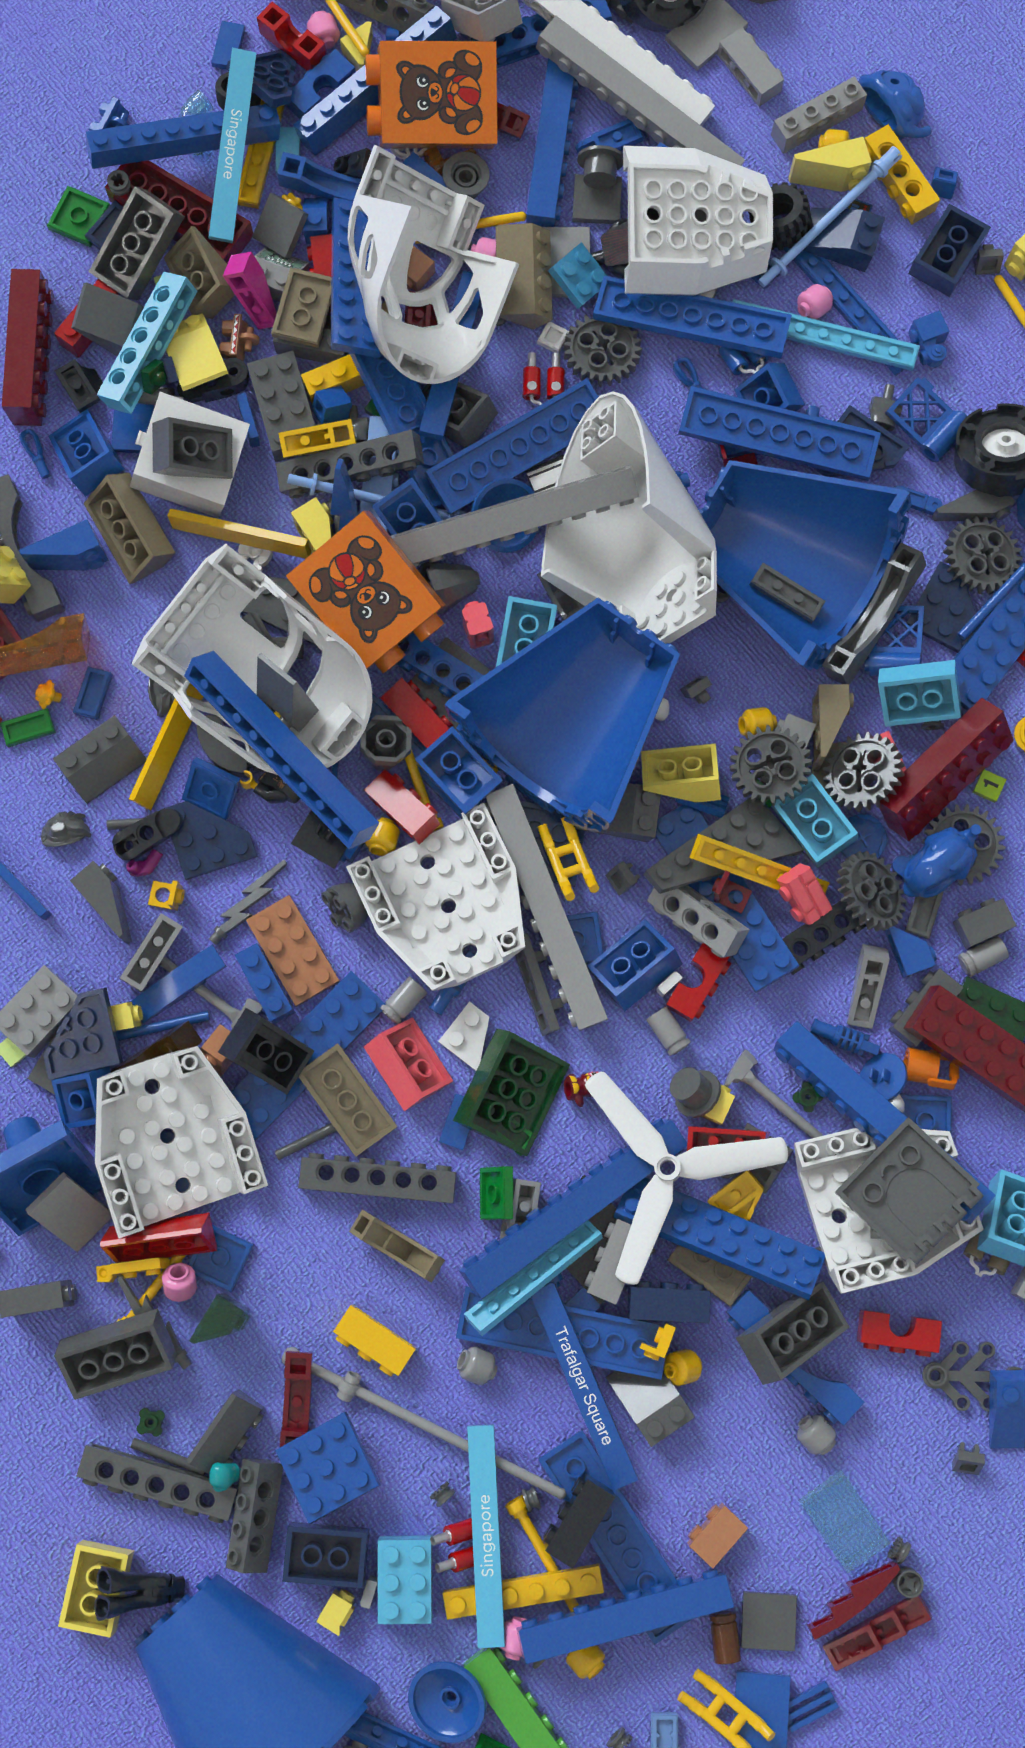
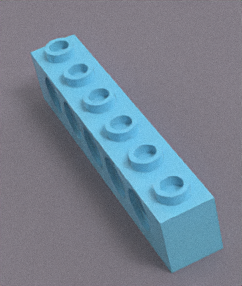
[97,272,198,414]

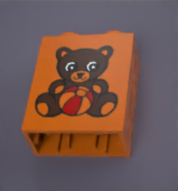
[365,41,497,149]
[286,511,446,674]

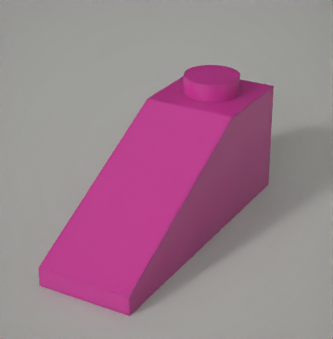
[223,252,277,329]

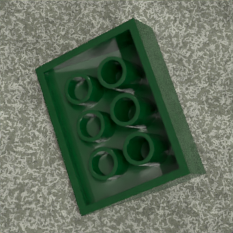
[453,1028,570,1156]

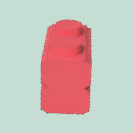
[462,601,494,649]
[777,863,832,925]

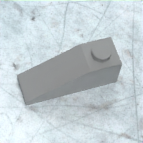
[847,944,890,1029]

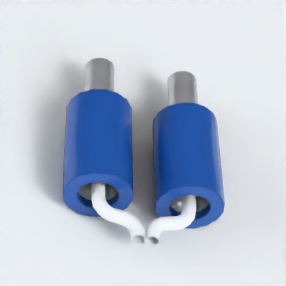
[719,346,769,376]

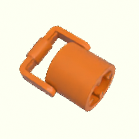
[903,1047,959,1090]

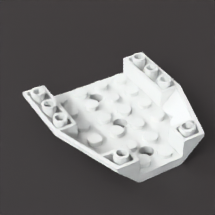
[623,146,773,295]
[346,803,525,991]
[95,1046,268,1239]
[794,1128,984,1294]

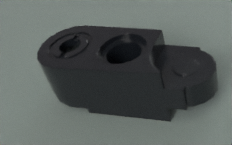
[177,358,249,403]
[112,808,182,860]

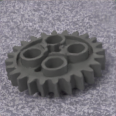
[563,315,642,387]
[943,516,1023,595]
[730,725,812,806]
[823,732,905,812]
[922,804,1006,886]
[836,851,906,932]

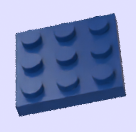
[275,1412,381,1524]

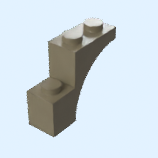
[349,1209,445,1283]

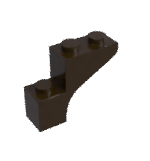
[110,1020,202,1080]

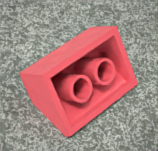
[364,1017,453,1111]

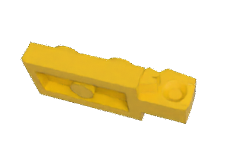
[96,1258,170,1282]

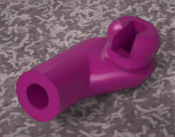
[126,849,163,877]

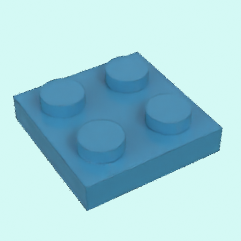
[548,242,607,309]

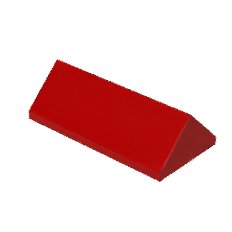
[100,1213,217,1263]

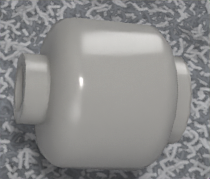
[457,1347,497,1385]
[797,1415,836,1455]

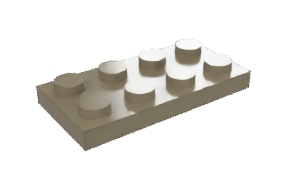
[299,1043,397,1157]

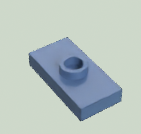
[651,1712,678,1748]

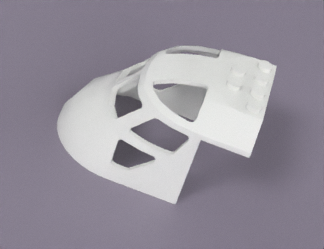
[347,145,519,384]
[132,544,372,775]

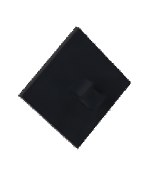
[291,810,347,869]

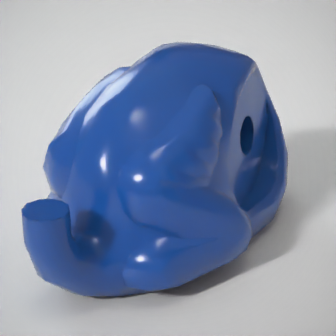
[859,70,932,140]
[903,824,981,898]

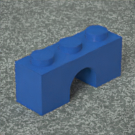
[287,49,356,119]
[235,943,296,1024]

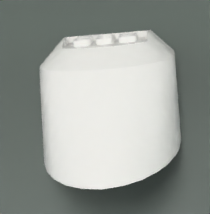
[541,391,717,644]

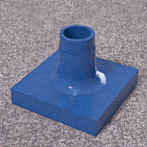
[0,1117,103,1236]

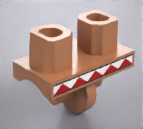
[219,314,260,362]

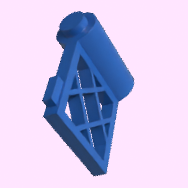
[885,377,967,463]
[865,606,925,677]

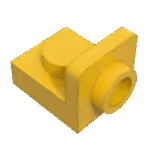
[640,1323,676,1361]

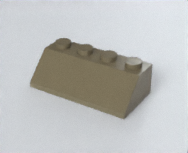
[495,223,553,330]
[84,473,175,584]

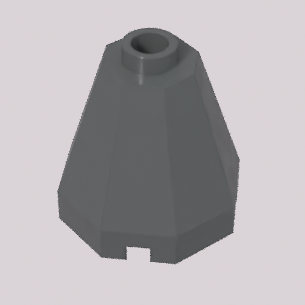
[418,562,480,615]
[360,715,412,771]

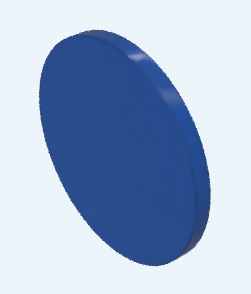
[860,1053,907,1101]

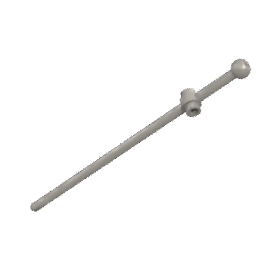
[281,1347,566,1499]

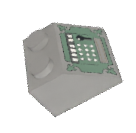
[255,247,310,302]

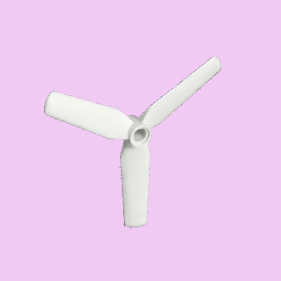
[585,1072,788,1285]

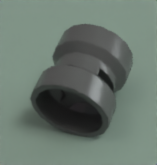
[892,1566,924,1598]

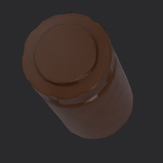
[709,1611,741,1664]

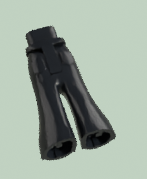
[94,1566,185,1621]

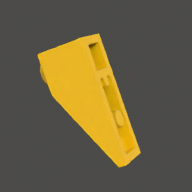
[278,419,357,458]

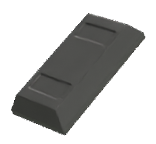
[905,892,943,939]

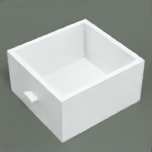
[130,392,250,518]

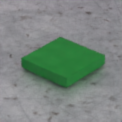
[47,185,110,248]
[480,1166,513,1220]

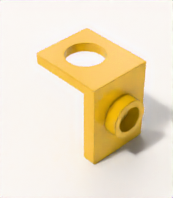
[148,880,185,911]

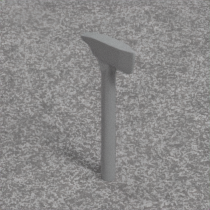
[159,957,263,1029]
[724,1049,823,1138]

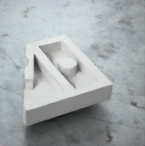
[438,1001,490,1071]

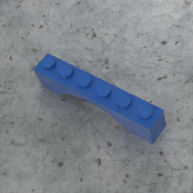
[277,152,361,201]
[726,1289,865,1426]

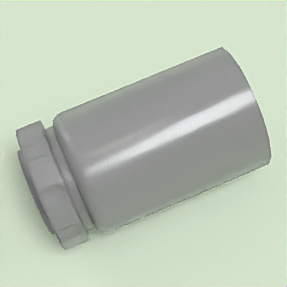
[958,936,1009,977]
[380,976,427,1024]
[646,1006,691,1056]

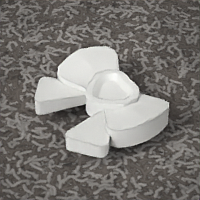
[238,544,273,572]

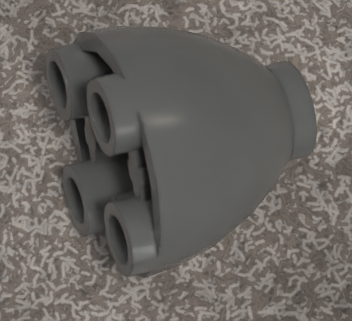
[321,883,369,933]

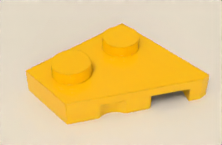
[707,1170,764,1221]

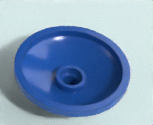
[471,478,540,553]
[408,1661,486,1743]

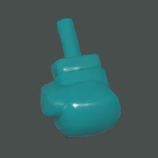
[209,1462,241,1492]

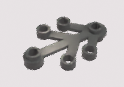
[922,1341,1022,1411]

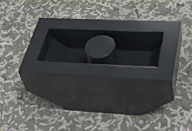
[55,359,103,413]

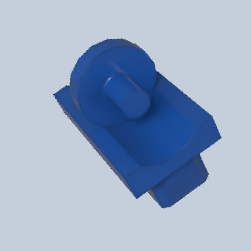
[89,97,130,131]

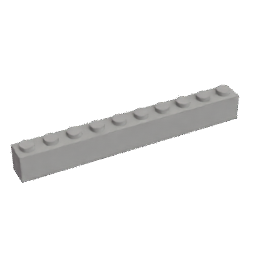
[536,16,745,166]
[391,465,639,567]
[484,784,608,1031]

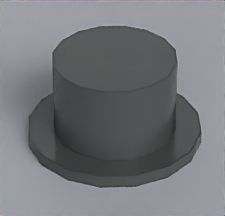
[577,145,623,189]
[442,152,490,199]
[670,1067,721,1118]

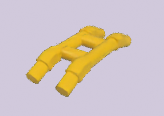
[537,817,599,901]
[677,1669,775,1748]

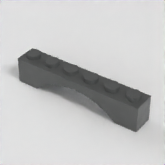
[0,474,65,622]
[822,543,926,685]

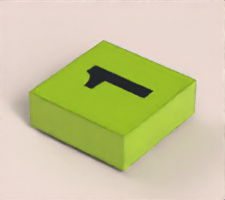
[972,769,1007,803]

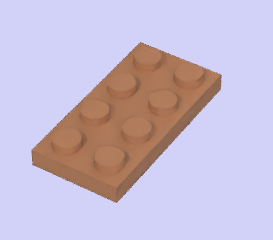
[246,895,340,1007]

